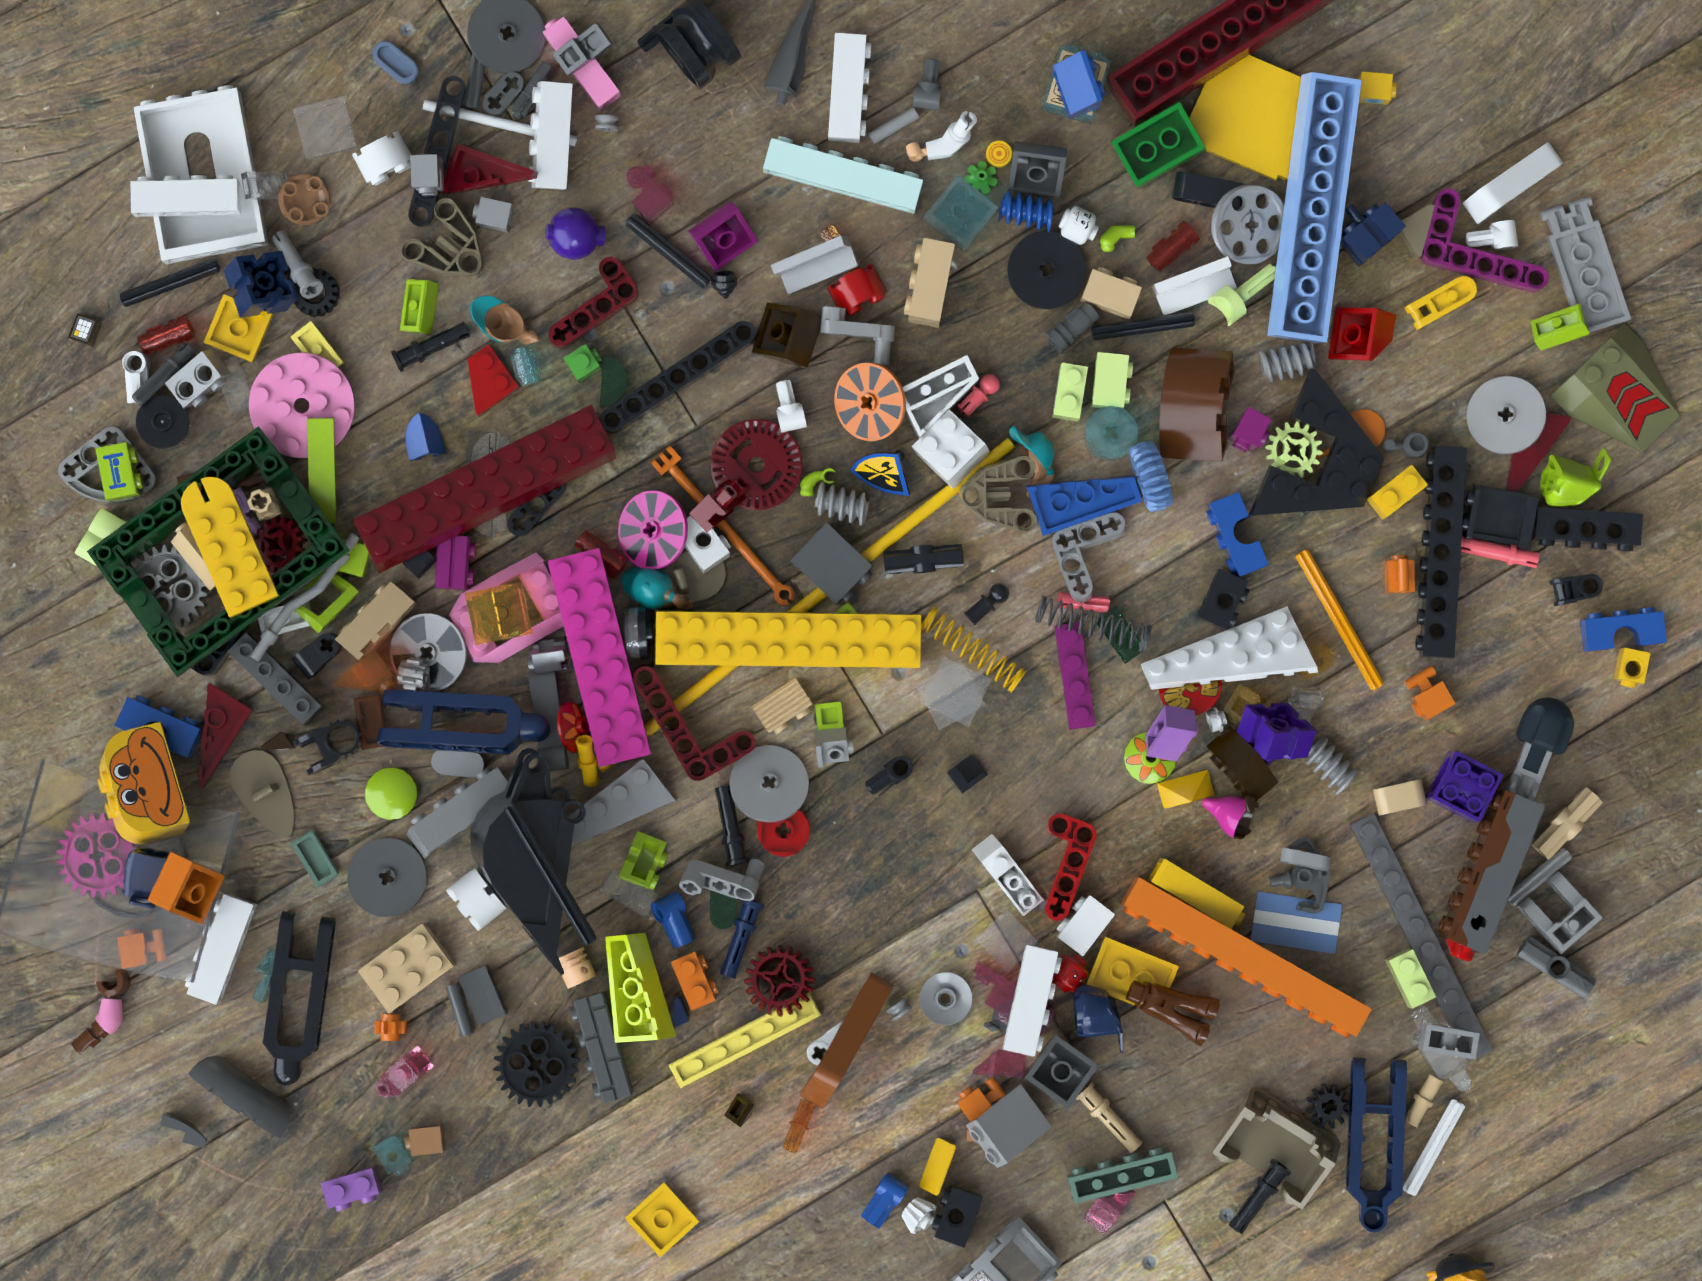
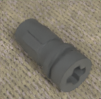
[1045,302,1099,353]

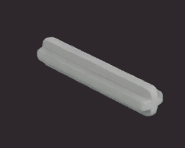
[1508,848,1572,906]

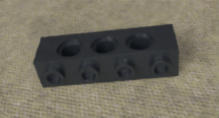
[1531,507,1643,552]

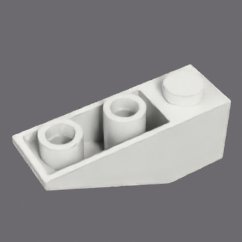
[972,834,1044,916]

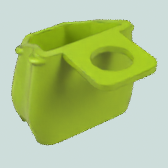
[1540,448,1611,507]

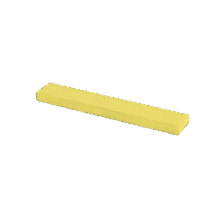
[669,992,821,1088]

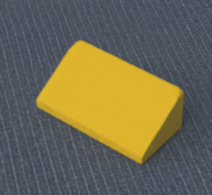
[919,1138,956,1196]

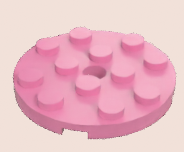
[249,353,355,458]

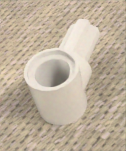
[1466,220,1518,251]
[776,380,807,433]

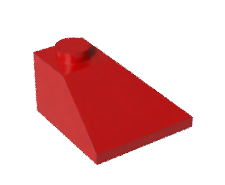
[1328,307,1396,361]

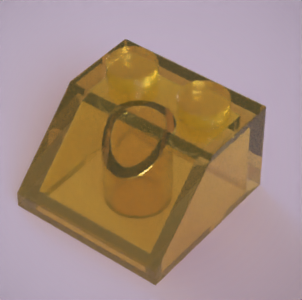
[465,582,533,645]

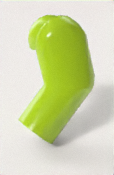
[1100,225,1135,252]

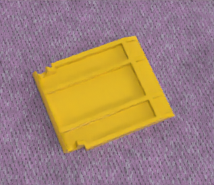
[1189,55,1301,181]

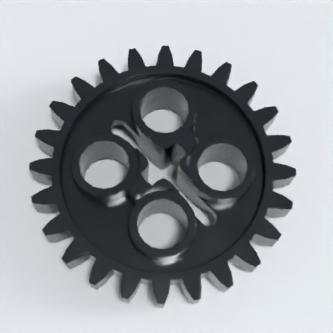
[493,1021,580,1107]

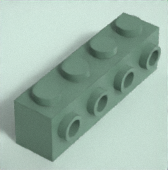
[1067,1146,1178,1204]

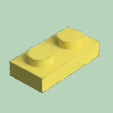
[291,321,345,367]

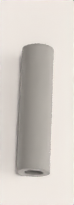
[868,107,919,144]

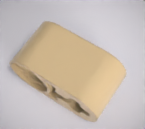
[1373,779,1428,815]

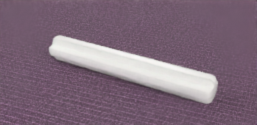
[1403,1099,1465,1196]

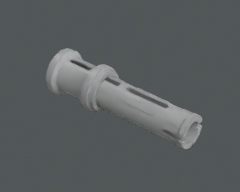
[272,231,323,299]

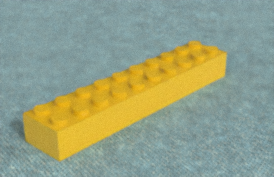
[655,610,921,668]

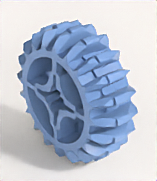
[1129,441,1173,512]

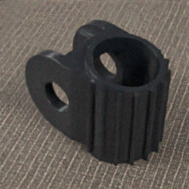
[293,719,361,776]

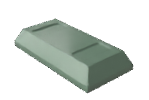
[290,829,340,888]

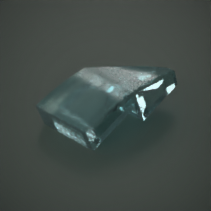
[252,949,275,1003]

